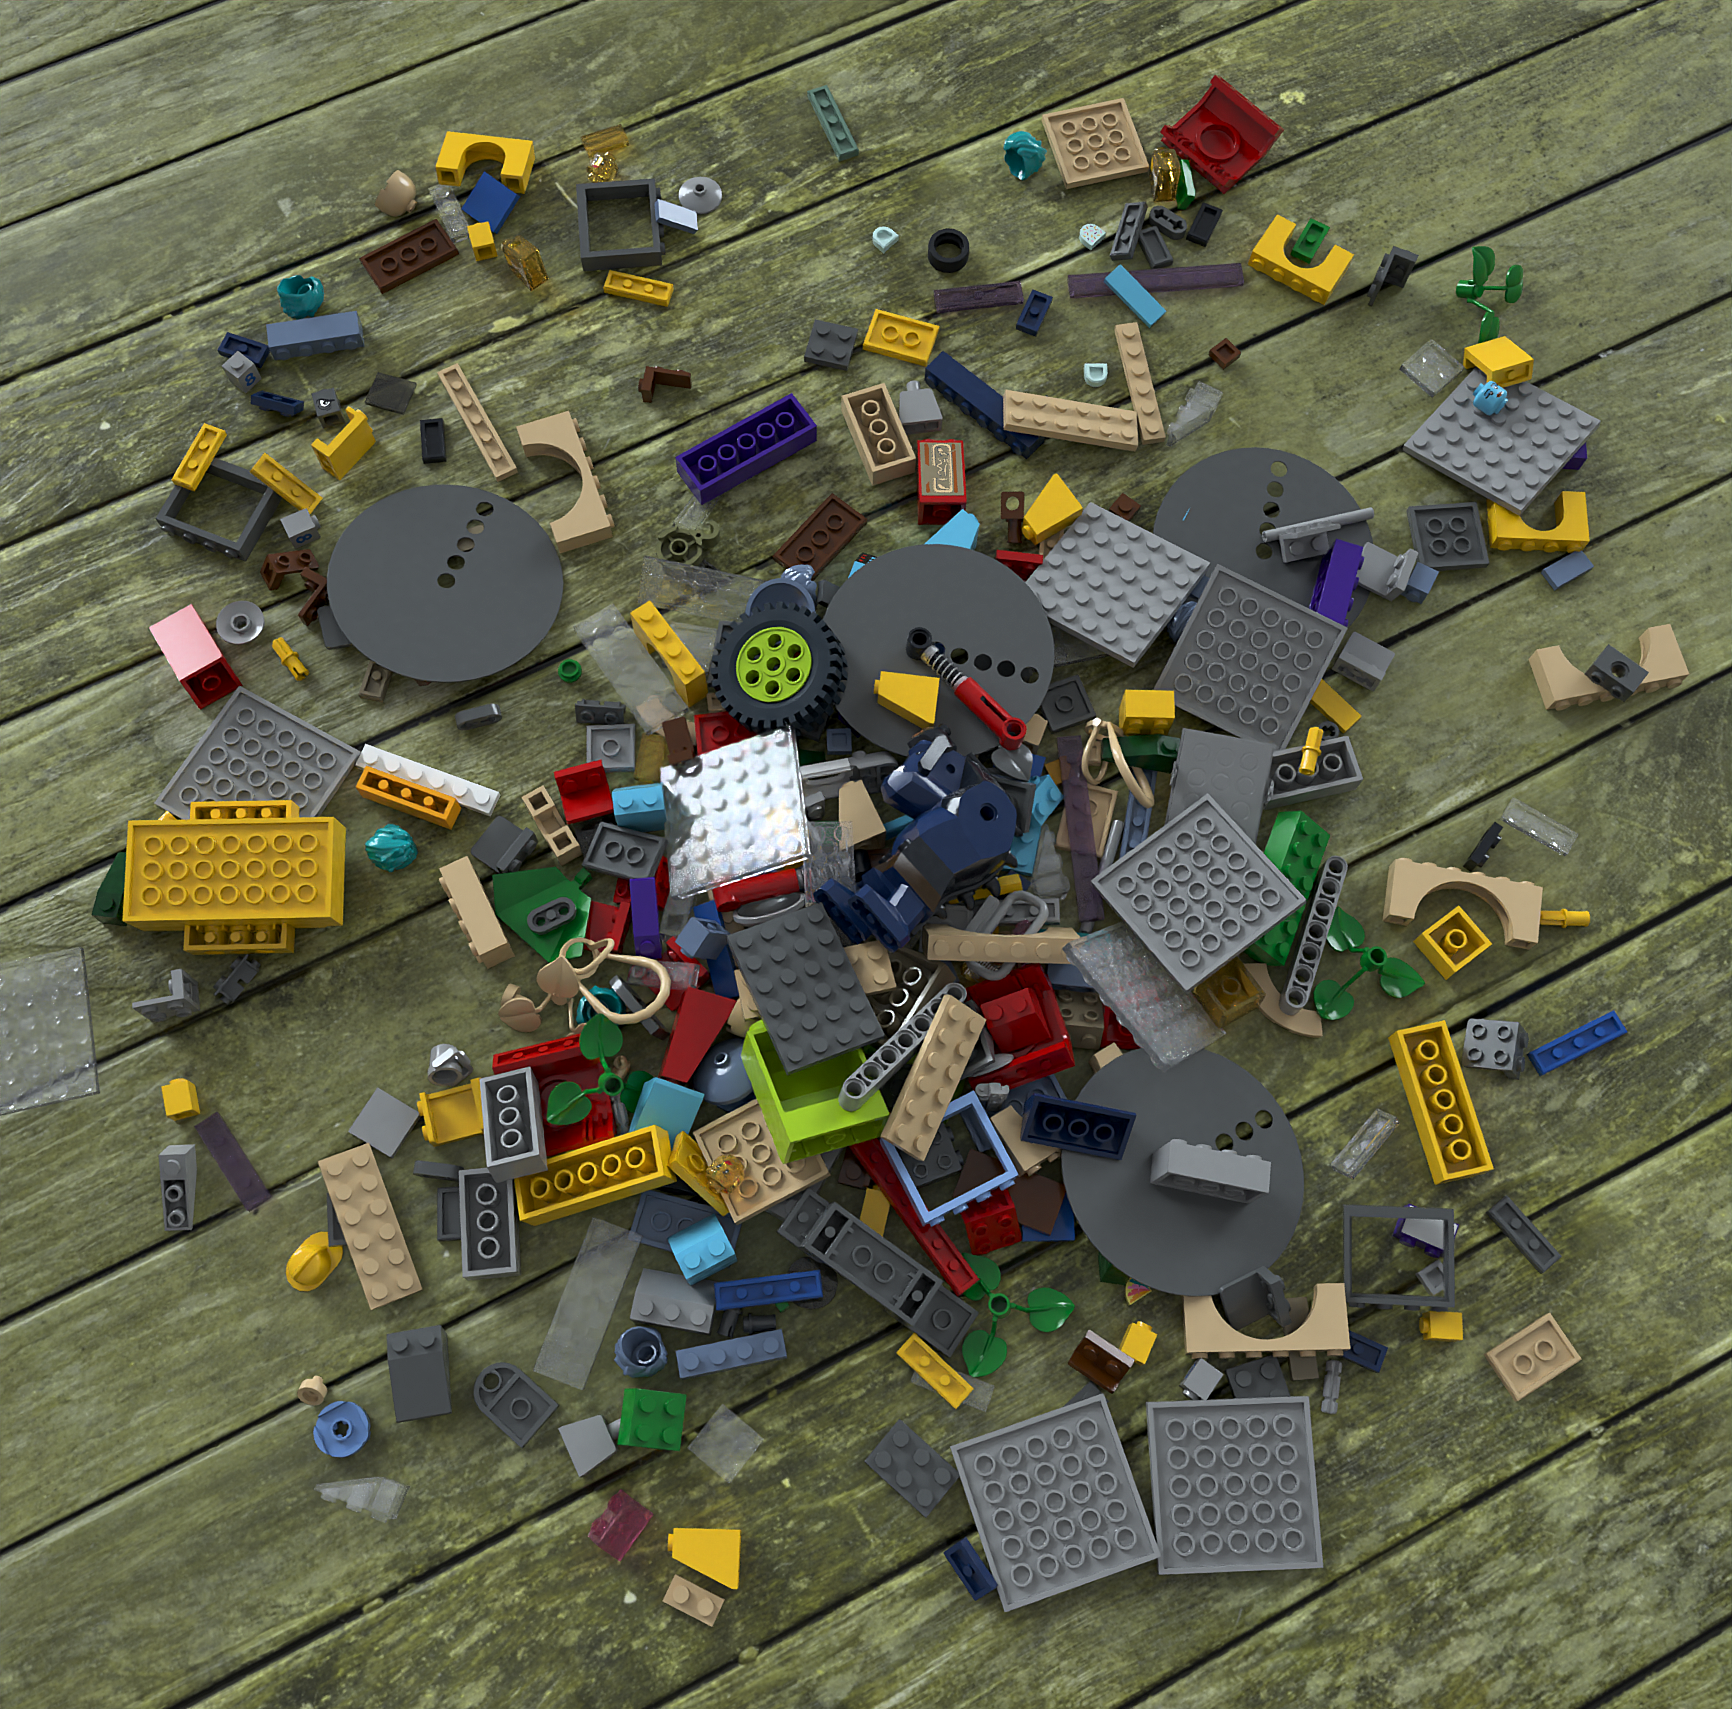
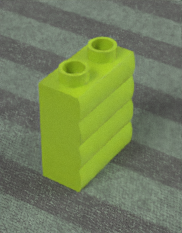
[741,1019,890,1164]

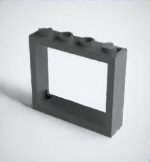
[576,178,666,271]
[156,457,282,562]
[1343,1204,1455,1312]

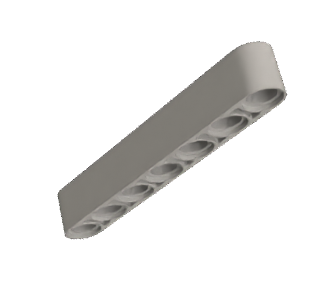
[1279,855,1348,1015]
[838,983,967,1111]

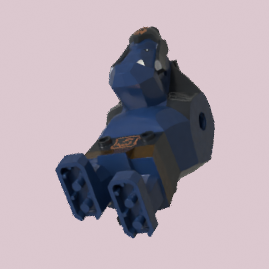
[813,724,1023,953]

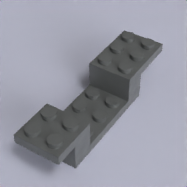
[776,1188,979,1358]

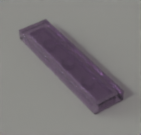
[933,281,1024,313]
[194,1112,272,1212]

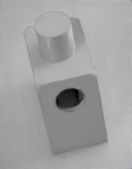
[899,381,942,435]
[558,1415,621,1477]

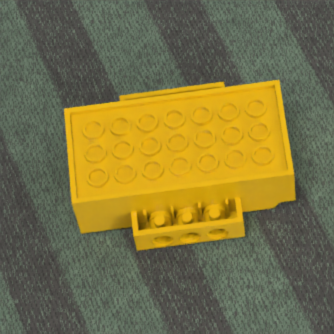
[123,800,346,955]

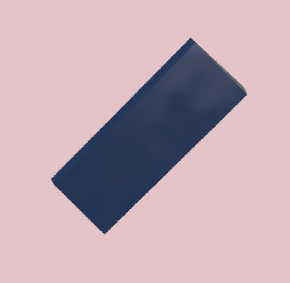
[1020,1093,1137,1160]

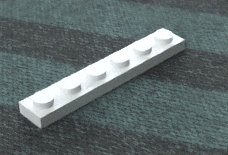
[355,744,500,817]

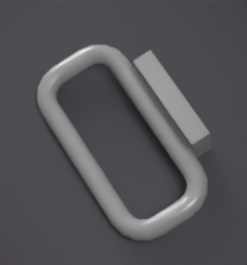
[964,890,1049,981]

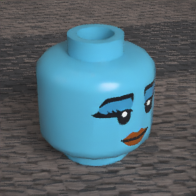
[1472,381,1508,416]

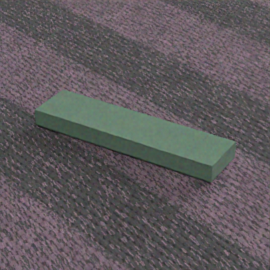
[807,85,859,161]

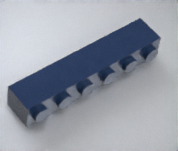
[924,351,1045,460]

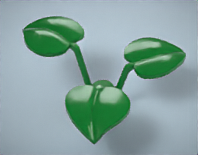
[1456,246,1523,344]
[1313,906,1425,1020]
[546,1013,654,1125]
[962,1253,1075,1378]

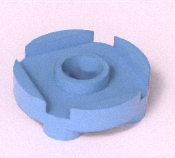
[313,1401,371,1458]

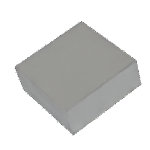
[1415,1259,1443,1296]

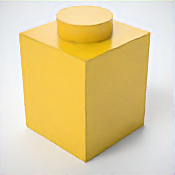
[467,222,498,261]
[161,1078,200,1121]
[1419,1311,1463,1342]
[1119,1321,1157,1366]

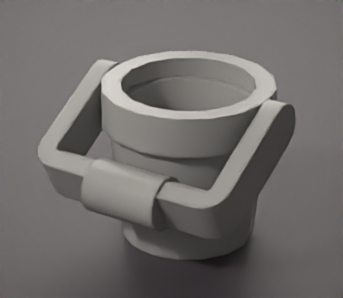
[427,1044,473,1087]

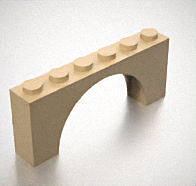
[516,411,615,553]
[1528,624,1689,711]
[1383,858,1543,950]
[922,923,1082,964]
[989,1042,1123,1177]
[1181,1283,1350,1359]

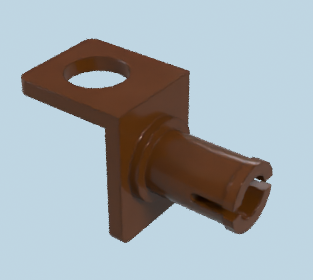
[1001,491,1025,544]

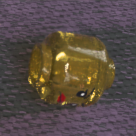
[586,152,618,183]
[705,1154,745,1194]

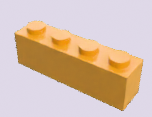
[356,766,462,830]

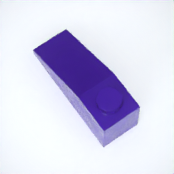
[629,877,662,959]

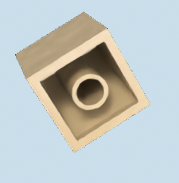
[838,780,886,861]

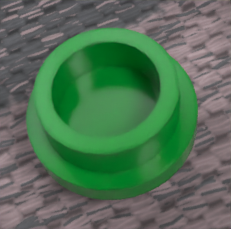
[558,659,582,683]

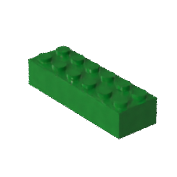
[1243,811,1330,966]

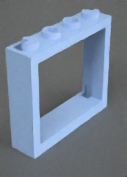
[879,1091,1019,1227]

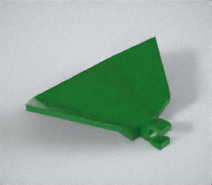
[492,866,593,963]

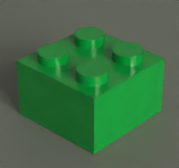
[617,1388,687,1451]

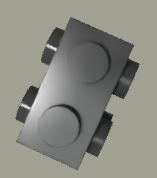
[895,1121,964,1190]

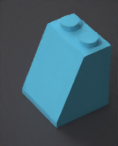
[925,509,980,550]
[612,782,669,832]
[628,1077,704,1151]
[667,1214,738,1286]

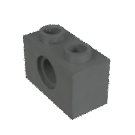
[1585,644,1649,702]

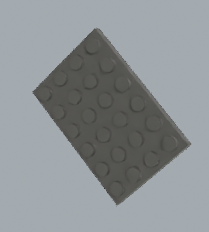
[726,902,885,1076]

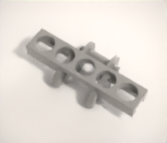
[975,1083,1009,1112]

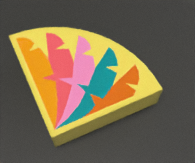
[1125,1278,1152,1305]

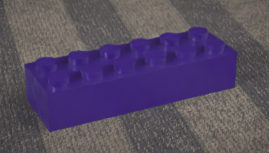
[675,393,817,505]

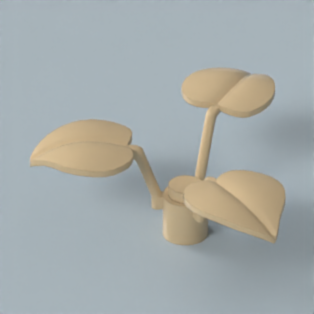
[498,955,586,1037]

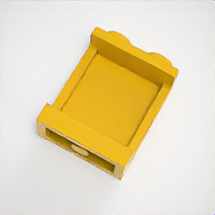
[1463,336,1534,388]
[311,406,376,480]
[417,1077,484,1147]

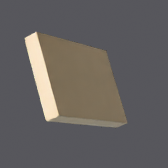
[1054,779,1118,860]
[1484,1313,1582,1402]

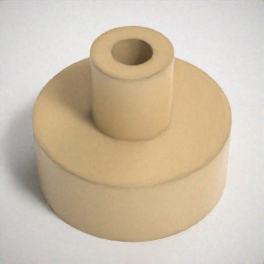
[501,983,527,1007]
[297,1376,327,1406]

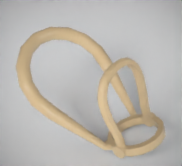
[1082,718,1154,808]
[559,937,671,1025]

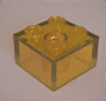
[1191,956,1266,1030]

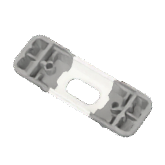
[754,751,899,813]

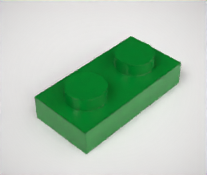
[1171,159,1196,210]
[1290,218,1330,264]

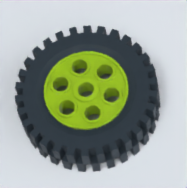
[711,602,848,739]

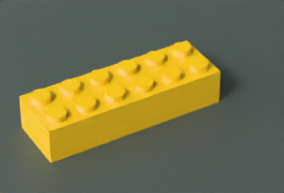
[1388,1020,1494,1185]
[514,1125,677,1226]

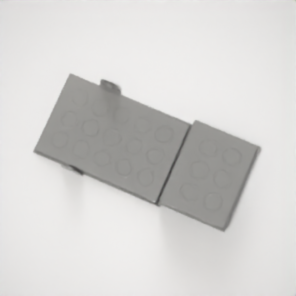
[1164,728,1275,959]

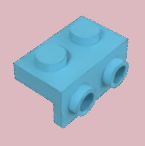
[1029,774,1064,828]

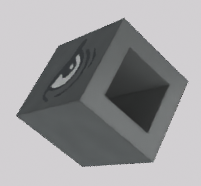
[311,388,345,429]

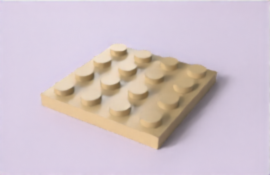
[1042,98,1149,189]
[693,1099,831,1225]

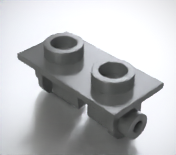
[575,699,626,725]
[213,954,261,1005]

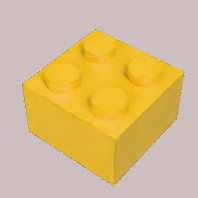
[1119,690,1175,736]
[1413,905,1492,980]

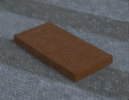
[359,219,459,294]
[773,493,867,581]
[952,1149,1066,1236]

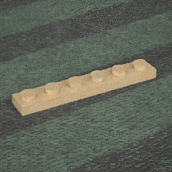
[1114,322,1166,445]
[437,363,518,482]

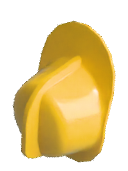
[286,1232,343,1291]

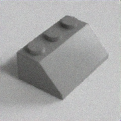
[630,1268,718,1336]

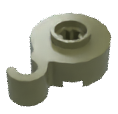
[656,520,720,576]

